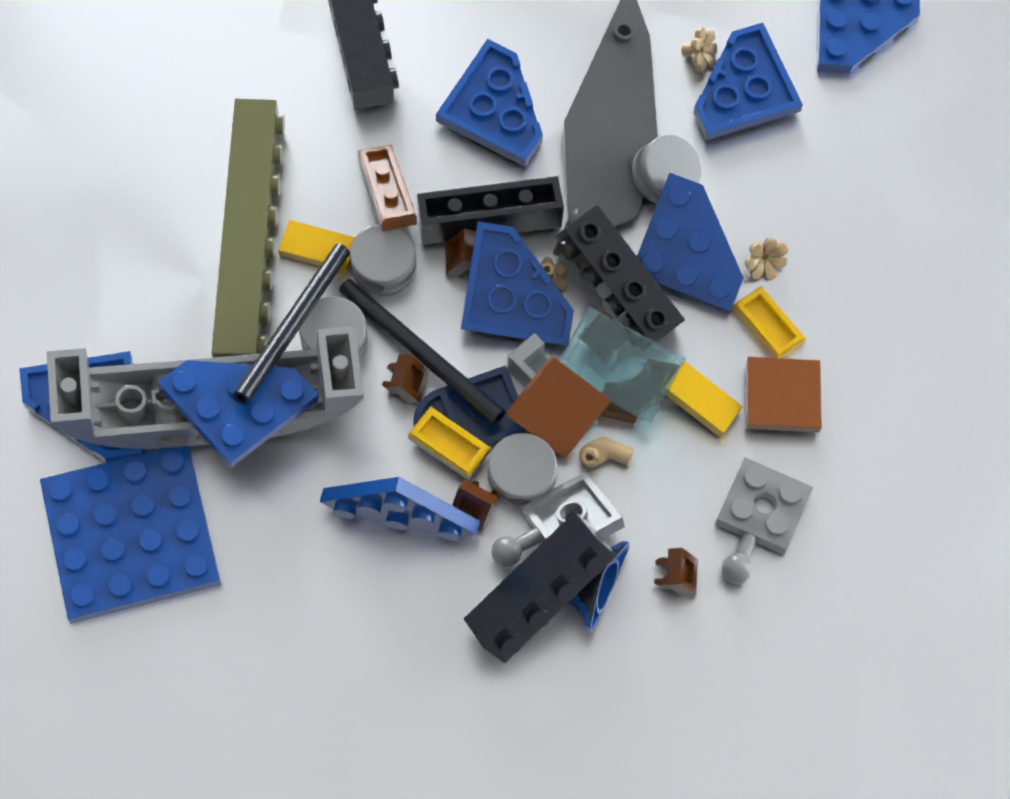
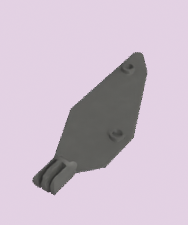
[553,0,658,263]

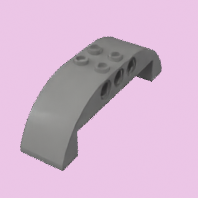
[46,327,364,449]

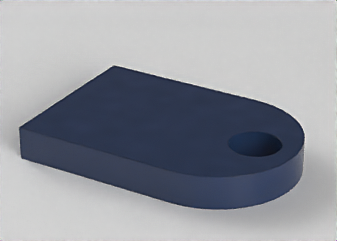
[413,365,531,457]

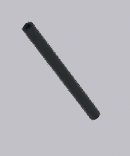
[232,244,349,406]
[339,279,506,425]

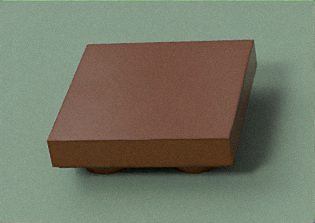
[506,355,611,458]
[746,357,822,433]

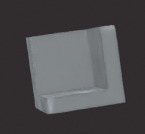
[507,333,548,388]

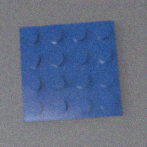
[40,446,221,624]

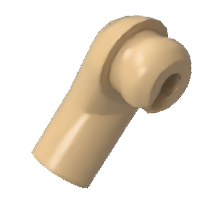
[579,437,634,467]

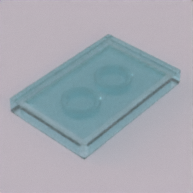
[560,306,686,423]

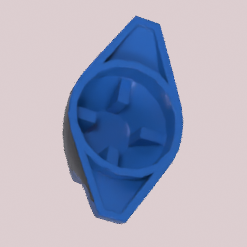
[569,541,630,633]

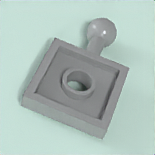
[715,457,813,584]
[491,472,625,567]

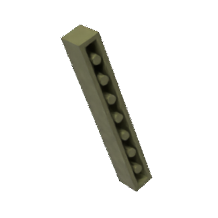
[211,98,285,358]

